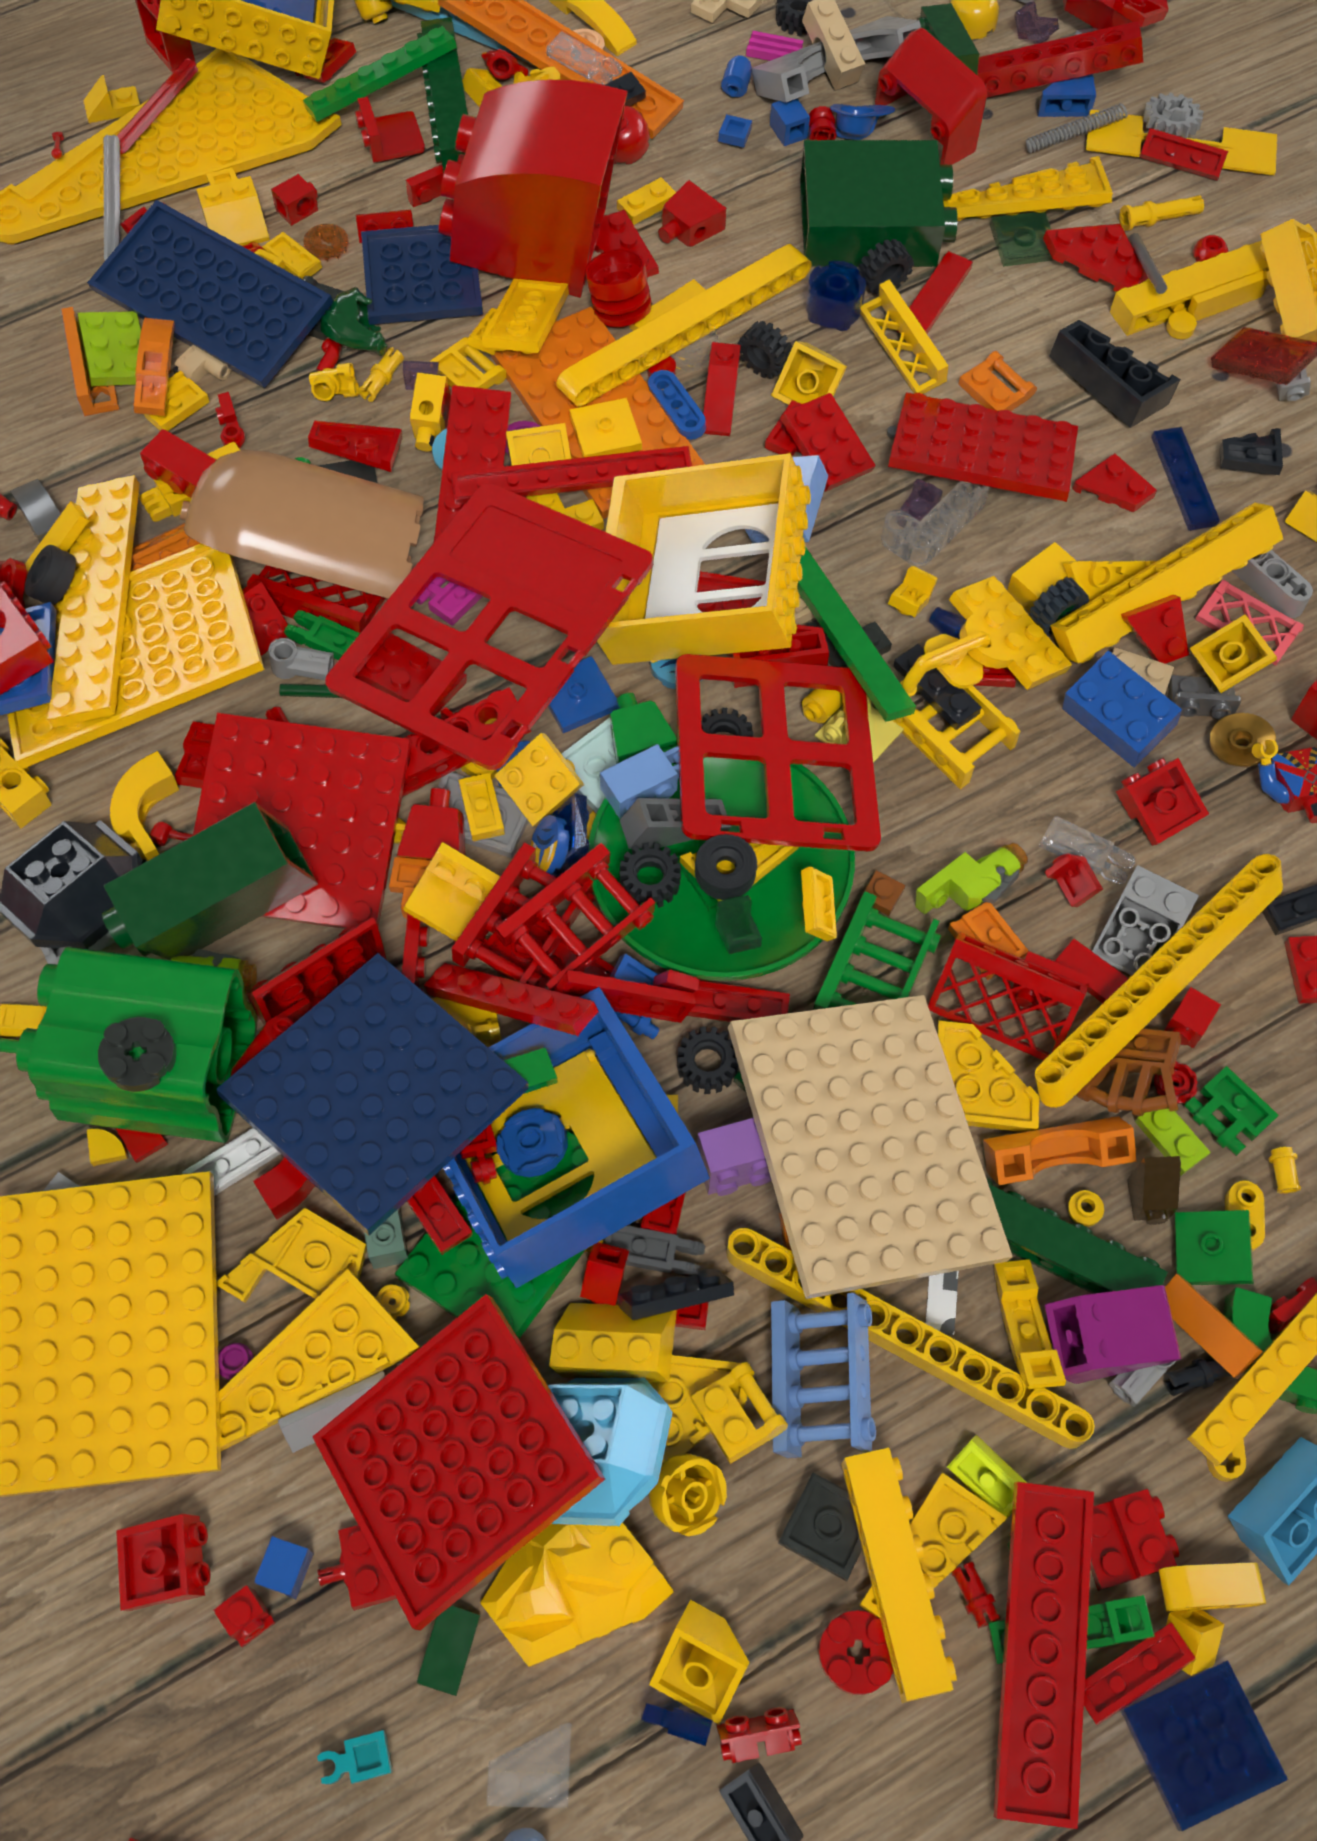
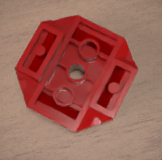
[1063,0,1169,30]

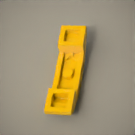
[549,0,637,56]
[994,1259,1066,1389]

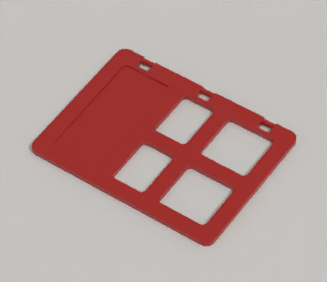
[325,483,654,770]

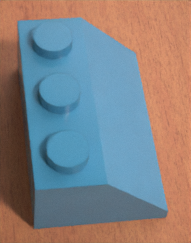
[1228,1437,1317,1586]

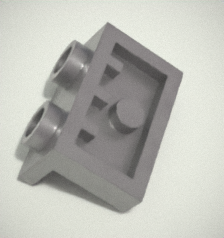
[1168,675,1241,719]

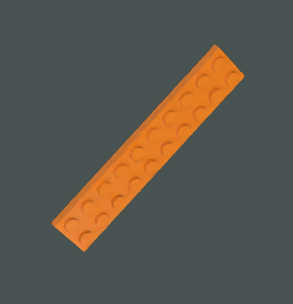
[438,0,684,139]

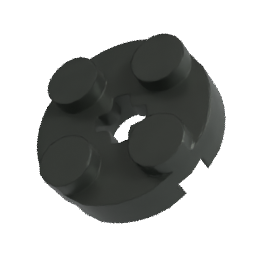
[98,1017,177,1092]

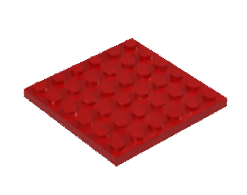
[193,713,412,929]
[312,1294,606,1631]

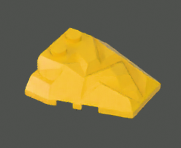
[480,1522,674,1667]

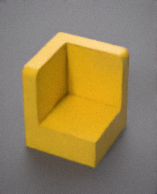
[1166,1610,1224,1676]

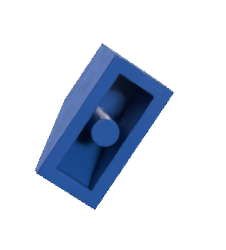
[1037,74,1096,117]

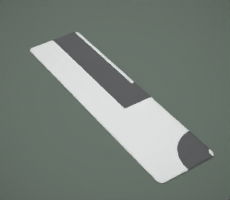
[926,1271,958,1335]

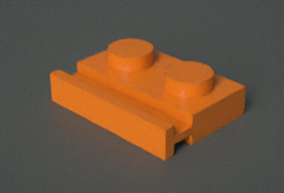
[948,902,1028,980]

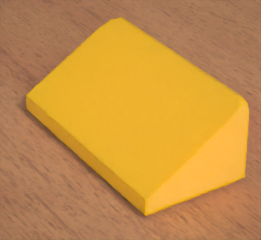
[462,68,502,107]

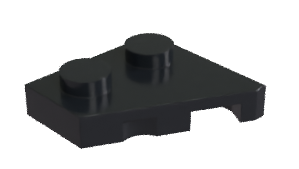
[1220,428,1283,475]

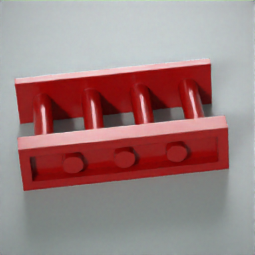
[451,842,595,987]
[496,843,655,991]

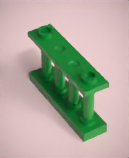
[813,891,942,1010]

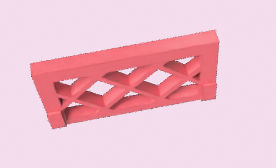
[1195,579,1304,665]

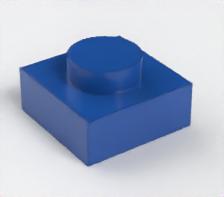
[718,114,752,148]

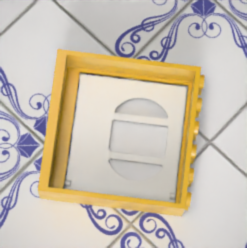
[597,453,811,665]

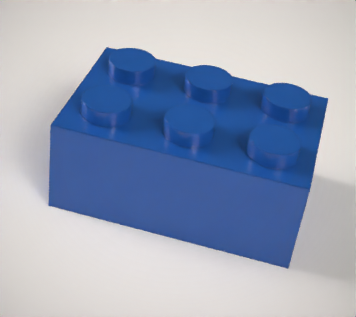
[1062,650,1182,768]

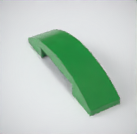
[989,1595,1155,1664]

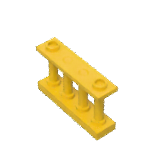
[874,686,1021,790]

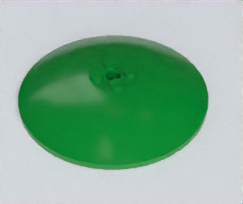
[588,745,855,981]

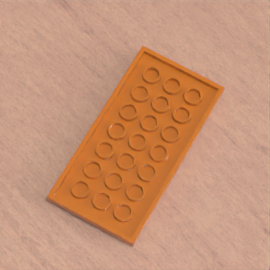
[491,307,705,519]

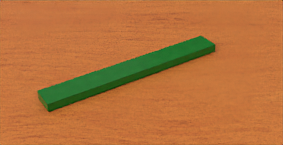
[797,546,916,722]

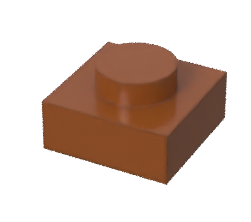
[860,870,906,916]

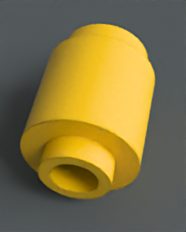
[802,689,843,724]

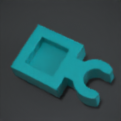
[317,1730,393,1785]

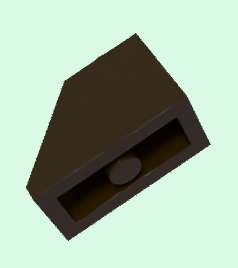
[1127,1156,1181,1225]

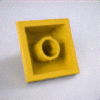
[771,341,847,405]
[1189,614,1277,693]
[649,1599,749,1725]

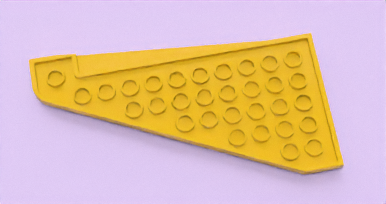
[0,48,341,245]

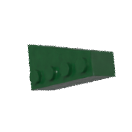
[917,3,979,75]

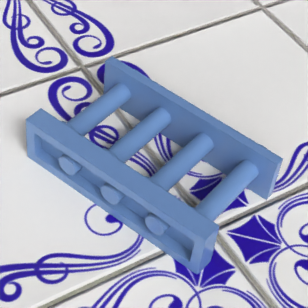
[771,1293,876,1458]

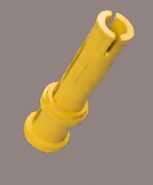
[1119,195,1204,231]

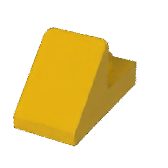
[83,75,140,123]

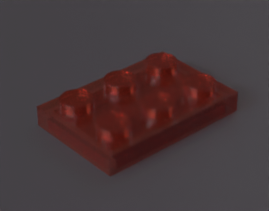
[1211,327,1317,385]

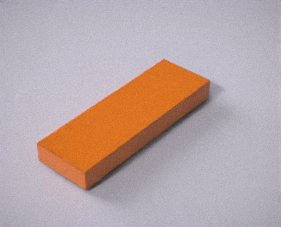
[1165,1274,1263,1379]

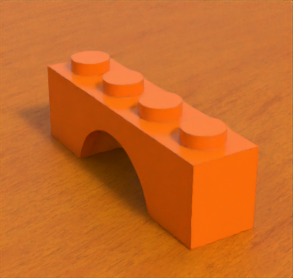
[983,1116,1137,1185]

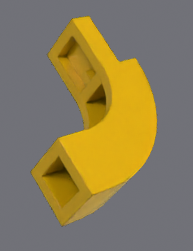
[110,751,179,861]

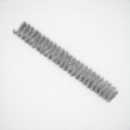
[1026,103,1128,154]

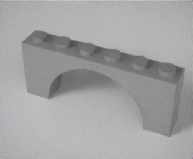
[751,16,921,102]

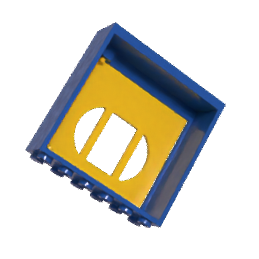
[443,987,710,1288]

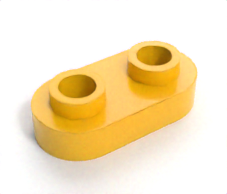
[1225,1181,1265,1252]

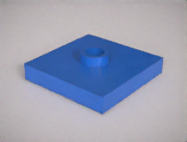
[548,656,619,734]

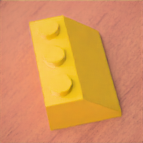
[549,1303,677,1383]

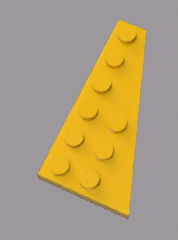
[219,1269,421,1451]

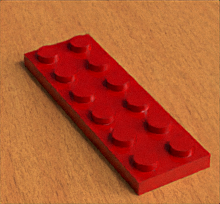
[434,385,511,542]

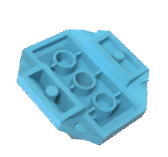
[548,1378,673,1526]

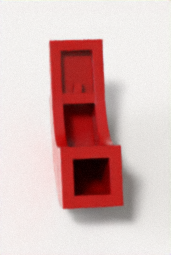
[253,1157,315,1220]

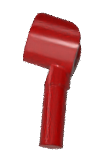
[149,822,193,846]

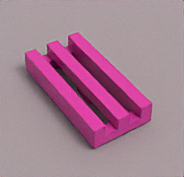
[746,31,803,61]

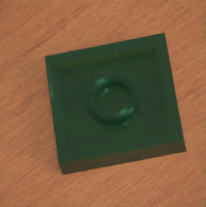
[990,212,1054,267]

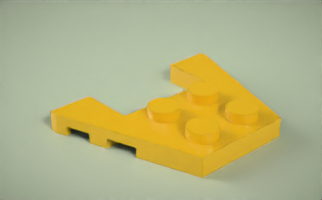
[216,1208,367,1303]

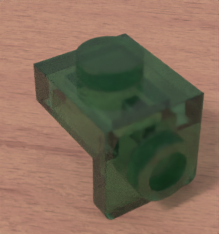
[715,895,762,954]

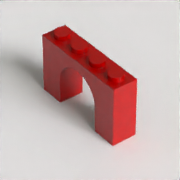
[0,581,54,695]

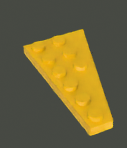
[943,156,1113,221]

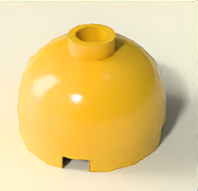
[950,0,999,39]
[649,1453,727,1536]

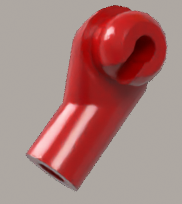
[316,338,342,371]

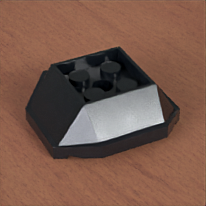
[0,820,142,949]

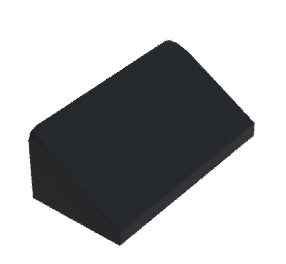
[719,1763,803,1841]

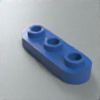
[648,370,706,440]

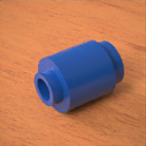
[721,55,752,98]

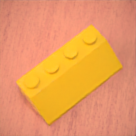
[1260,219,1317,346]

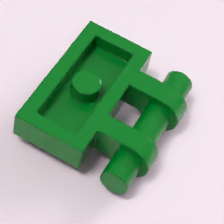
[1184,1066,1279,1156]

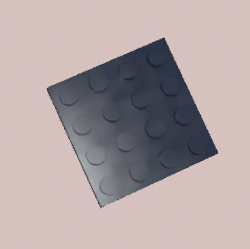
[361,225,483,325]

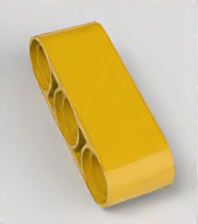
[1159,1562,1267,1611]

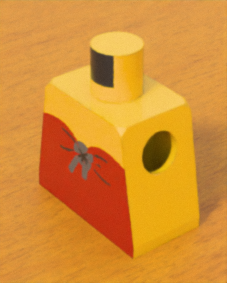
[410,373,451,452]

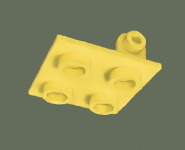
[815,694,904,763]

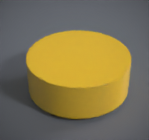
[1166,311,1197,340]

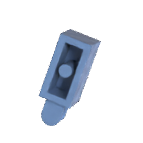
[600,744,679,819]

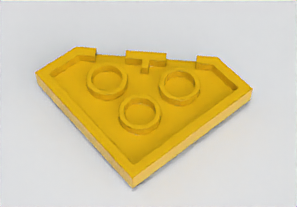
[937,1020,1039,1132]
[649,1355,750,1463]

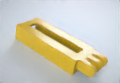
[139,442,240,522]

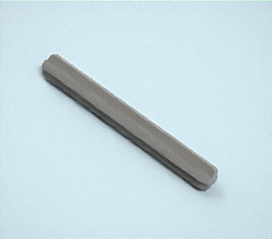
[103,135,120,260]

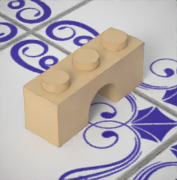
[802,0,865,90]

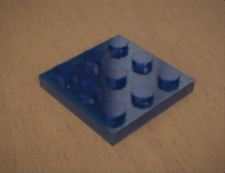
[1120,1660,1288,1831]

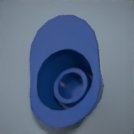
[830,104,895,140]

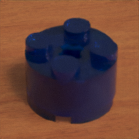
[806,260,866,331]

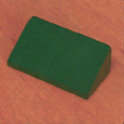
[417,1605,480,1696]

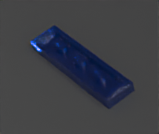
[1152,427,1220,531]

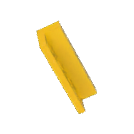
[859,279,948,394]

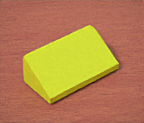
[947,1435,1027,1518]

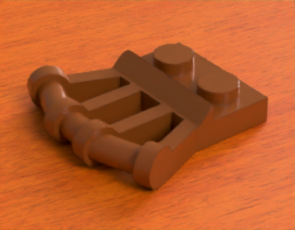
[1077,1029,1181,1116]

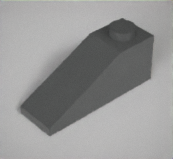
[620,798,732,849]

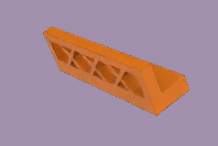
[61,307,119,416]
[130,523,200,572]

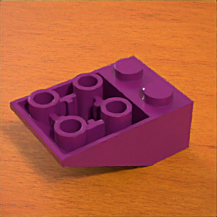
[1045,1285,1182,1384]

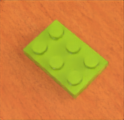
[78,311,141,386]

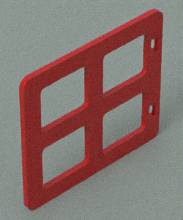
[675,654,881,852]

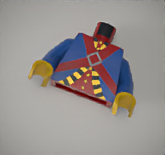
[1252,740,1317,823]

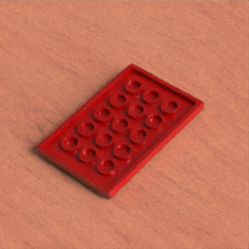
[888,392,1078,502]

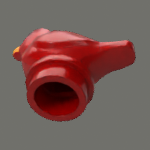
[481,49,529,80]

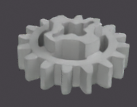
[1143,93,1204,138]

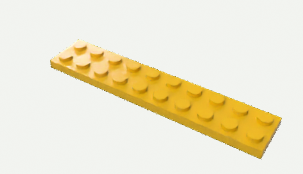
[47,475,140,728]

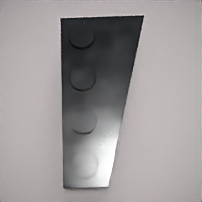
[1049,320,1181,428]

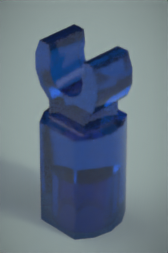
[641,1703,713,1747]

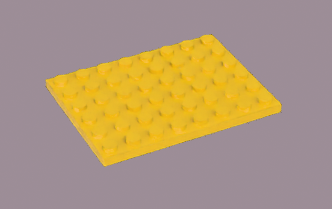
[7,543,265,769]
[0,1171,221,1497]

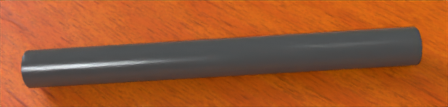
[1129,233,1167,294]

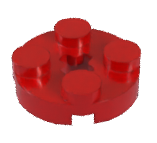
[818,1610,894,1695]

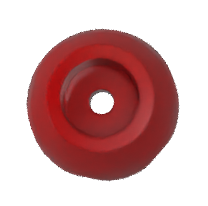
[1193,235,1229,262]
[1154,1062,1198,1104]

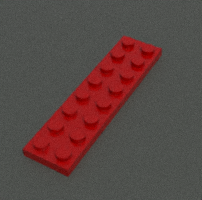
[993,1482,1094,1829]

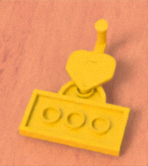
[900,576,1073,697]

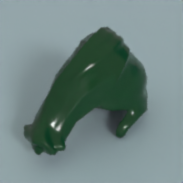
[320,287,387,357]

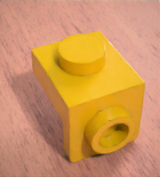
[888,566,937,617]

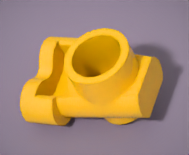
[309,363,359,401]

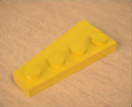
[859,1473,1007,1619]

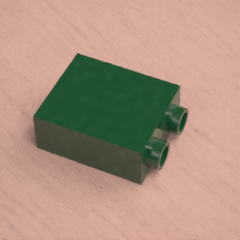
[800,140,957,267]
[102,802,318,960]

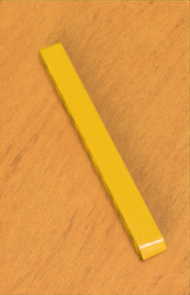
[556,244,812,407]
[1035,854,1283,1108]
[726,1228,1095,1449]

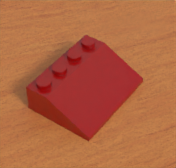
[246,917,387,1026]

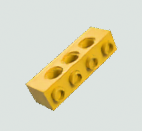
[0,738,52,829]

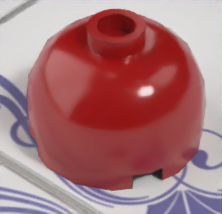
[614,105,650,165]

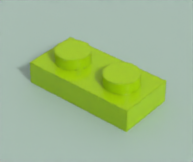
[1135,1109,1211,1176]

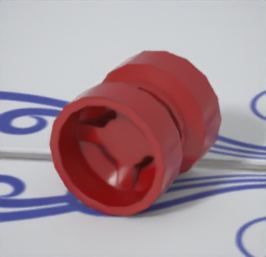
[809,106,836,140]

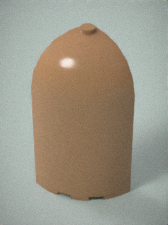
[180,449,424,599]

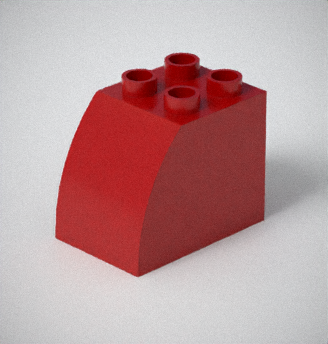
[438,79,628,298]

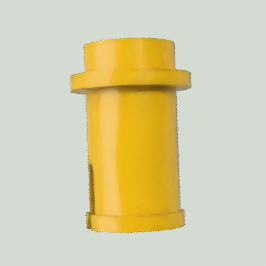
[1268,1147,1301,1194]

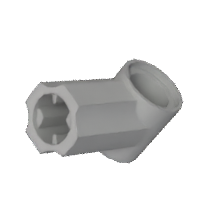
[269,638,334,680]
[1109,1361,1176,1407]

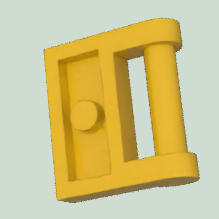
[430,337,506,389]
[691,1362,788,1464]

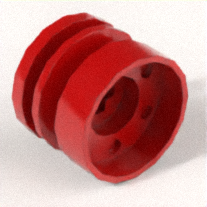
[585,249,652,327]

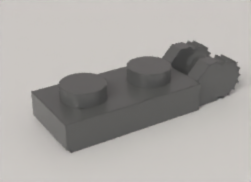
[603,1226,706,1277]

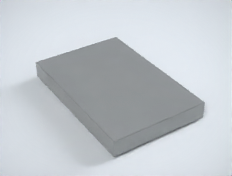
[437,772,529,858]

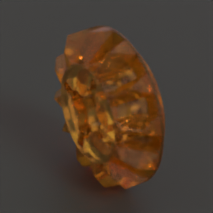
[303,224,349,262]

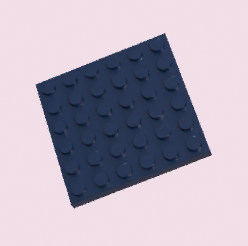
[216,953,528,1236]

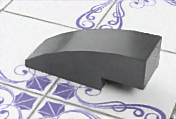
[10,479,61,542]

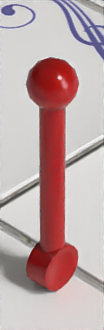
[51,132,64,160]

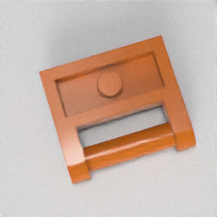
[958,351,1037,411]

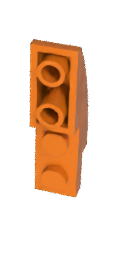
[134,318,175,416]

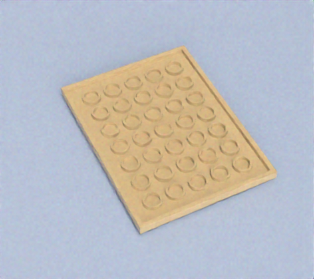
[728,995,1013,1299]

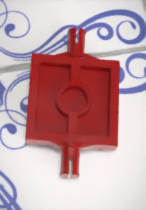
[317,1525,397,1611]

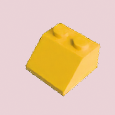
[196,176,270,246]

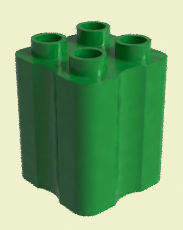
[16,947,257,1143]

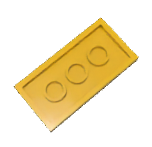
[481,279,569,354]

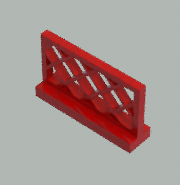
[247,565,386,633]
[928,932,1088,1061]

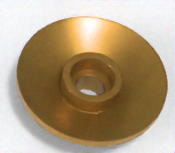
[1210,713,1276,767]

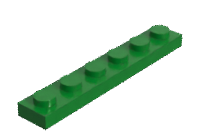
[303,26,457,122]

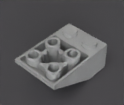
[1092,865,1199,975]

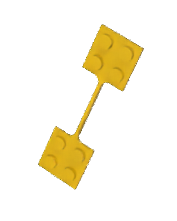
[1086,110,1277,176]

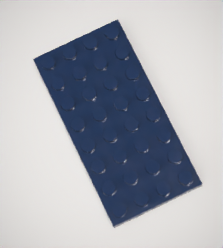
[87,199,333,389]

